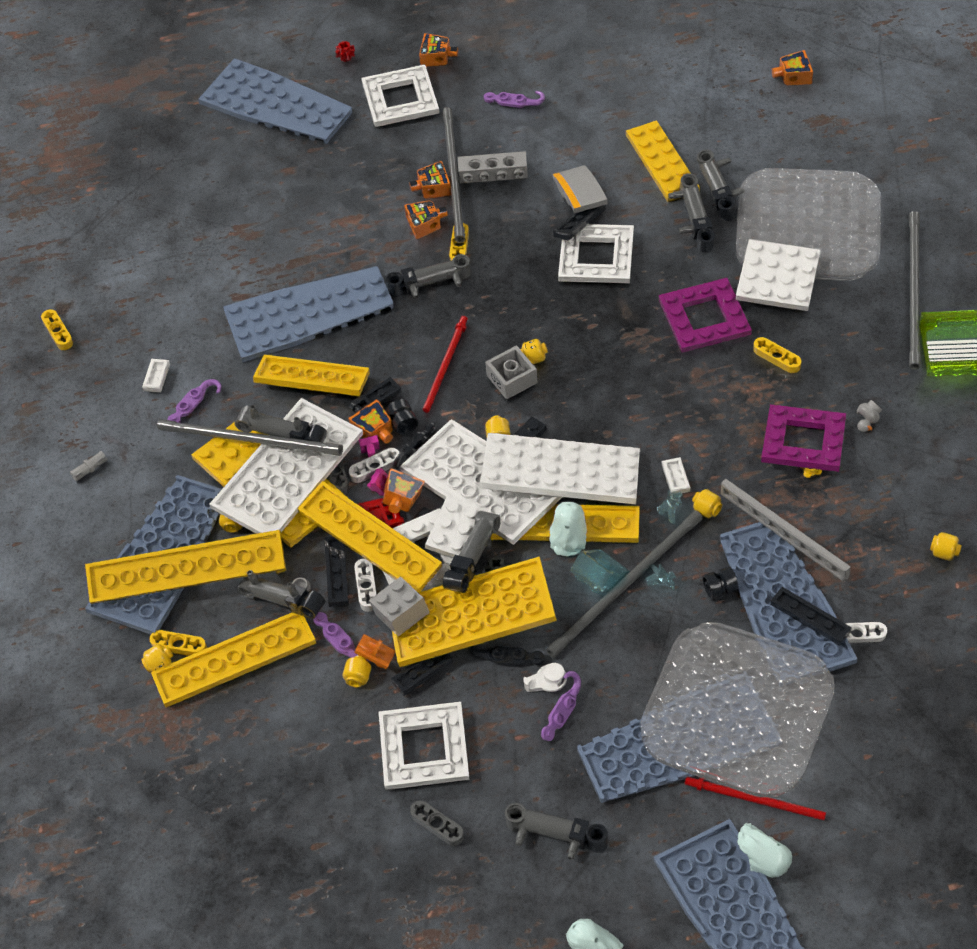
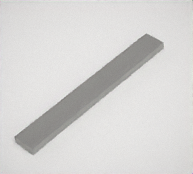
[721,479,851,582]

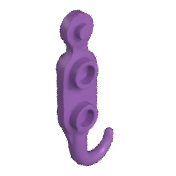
[484,91,545,108]
[167,379,222,423]
[314,612,369,662]
[541,671,581,741]

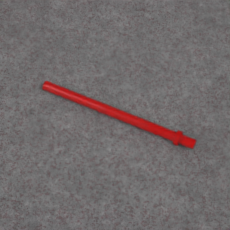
[422,316,468,413]
[685,777,826,821]

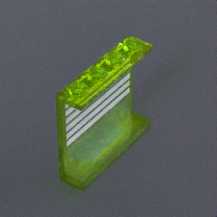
[920,310,977,376]

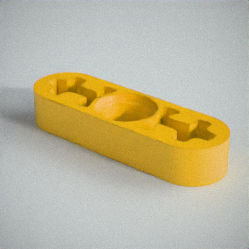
[449,223,469,260]
[41,309,73,350]
[753,337,801,373]
[150,630,207,656]

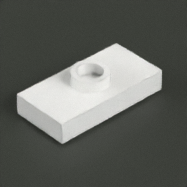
[142,359,170,393]
[662,457,690,495]

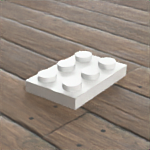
[425,497,483,558]

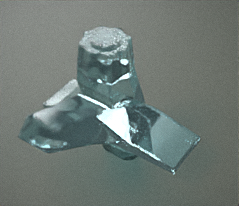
[657,490,683,524]
[646,564,676,590]

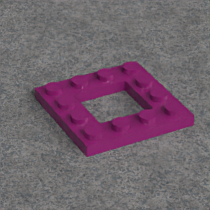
[659,278,752,353]
[761,404,846,472]

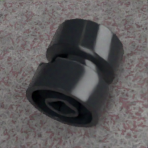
[386,399,419,435]
[702,566,739,600]

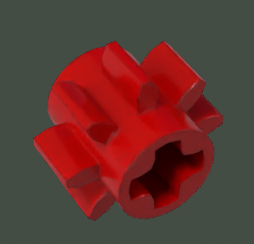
[335,41,355,62]

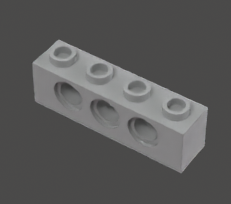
[458,151,528,184]

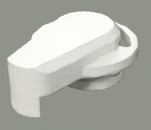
[524,663,567,692]

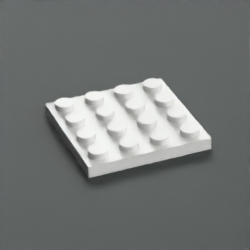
[736,239,820,311]

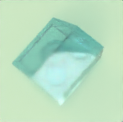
[570,549,630,594]

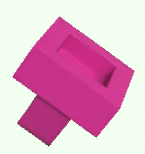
[359,435,380,458]
[367,468,388,496]

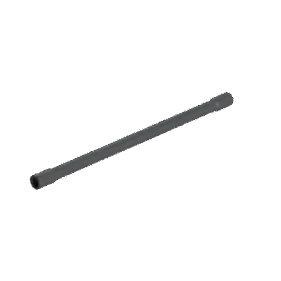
[442,107,465,243]
[909,211,921,370]
[157,419,343,456]
[546,510,703,658]

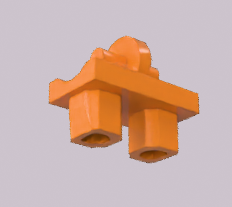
[354,634,396,670]

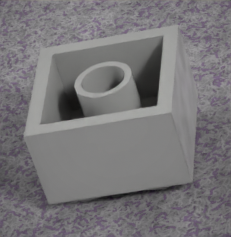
[485,345,538,400]
[369,577,430,636]

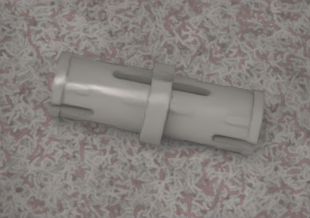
[70,451,108,482]

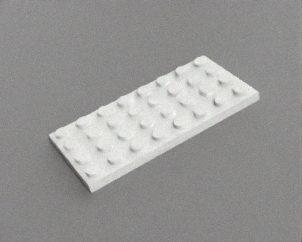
[210,398,363,534]
[400,419,562,545]
[480,433,640,504]

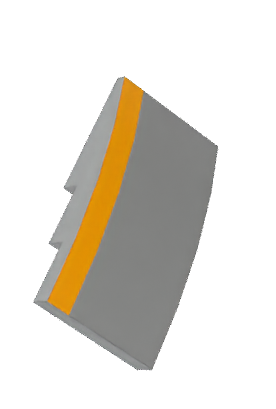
[552,165,607,213]

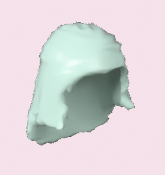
[549,502,587,557]
[737,823,792,878]
[566,919,624,949]

